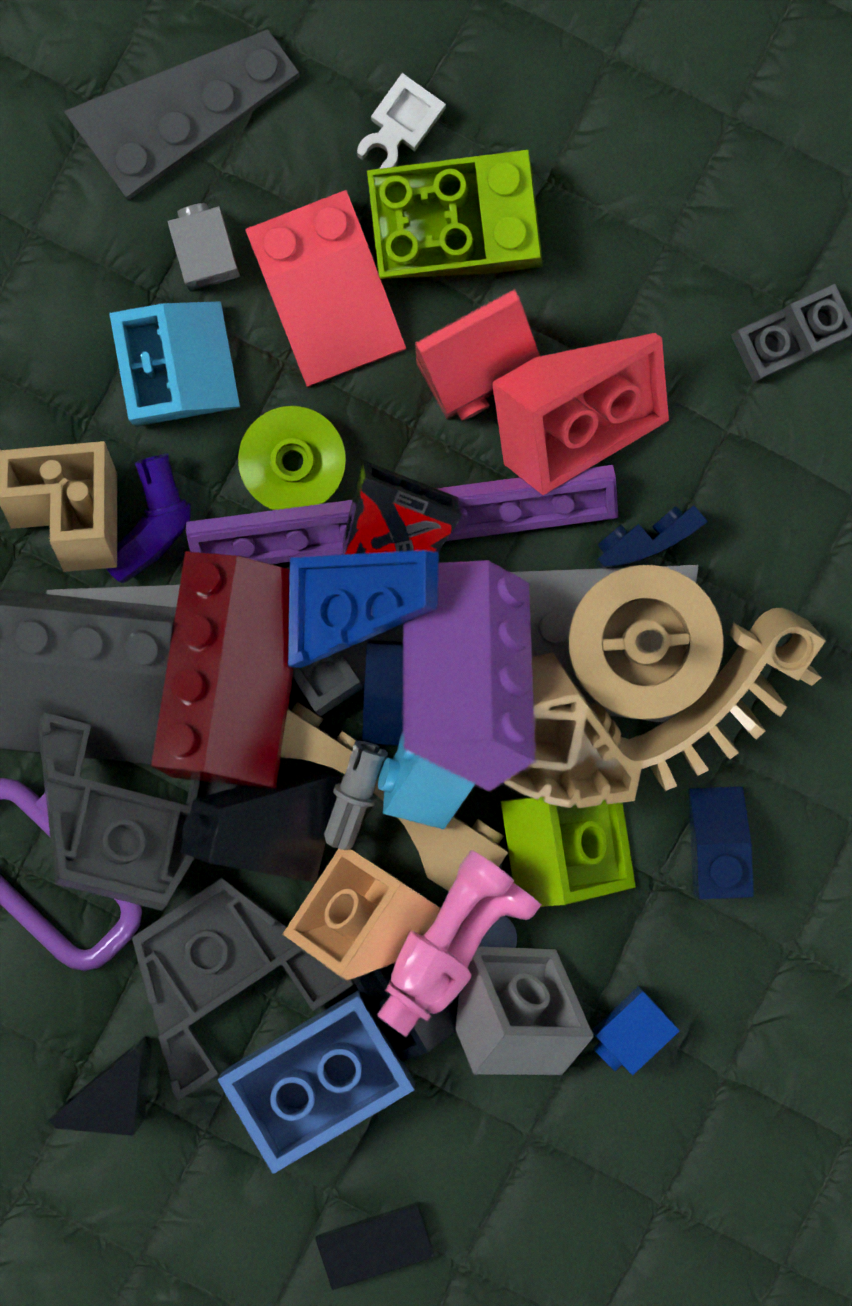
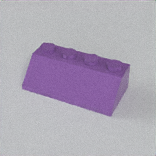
[404,560,535,791]

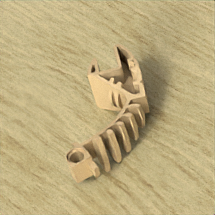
[503,608,826,808]

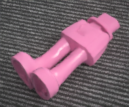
[377,850,541,1037]

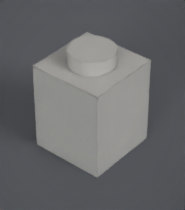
[167,203,240,291]

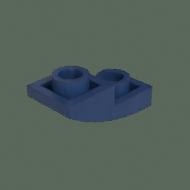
[594,505,708,569]
[362,640,404,745]

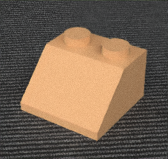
[283,849,441,981]

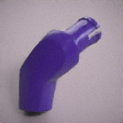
[106,453,191,583]

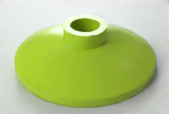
[238,406,346,510]

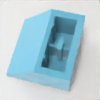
[109,301,240,427]

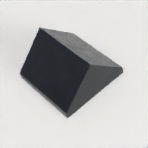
[49,1036,152,1136]

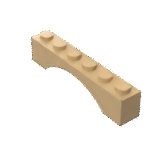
[281,702,508,891]

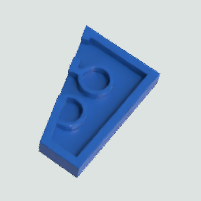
[288,550,438,668]

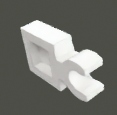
[357,73,446,169]

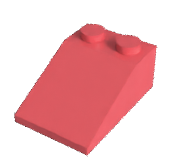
[245,190,406,388]
[415,290,540,421]
[492,333,669,495]

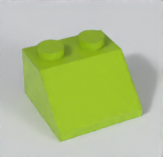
[501,796,636,907]

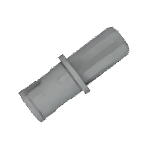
[324,741,388,850]

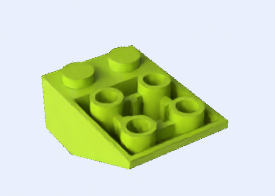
[367,150,543,279]

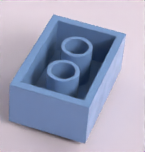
[217,990,415,1174]

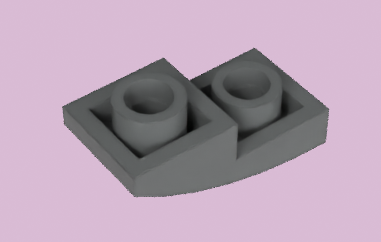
[731,284,852,383]

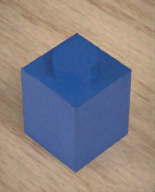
[592,986,680,1076]

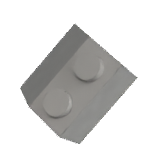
[456,946,594,1075]

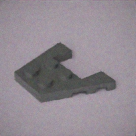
[38,712,237,910]
[132,877,354,1101]

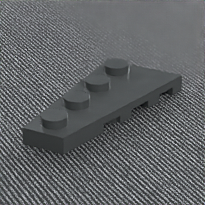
[64,29,300,201]

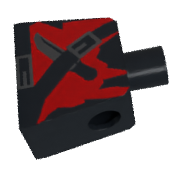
[343,460,462,555]

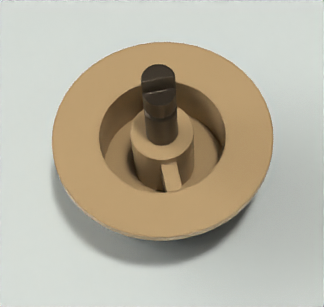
[569,565,723,719]

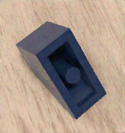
[688,786,754,900]

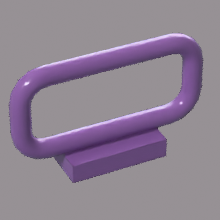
[0,778,142,971]

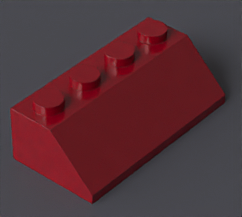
[151,551,294,789]

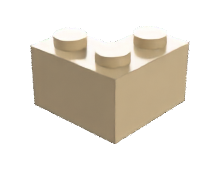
[0,441,117,572]

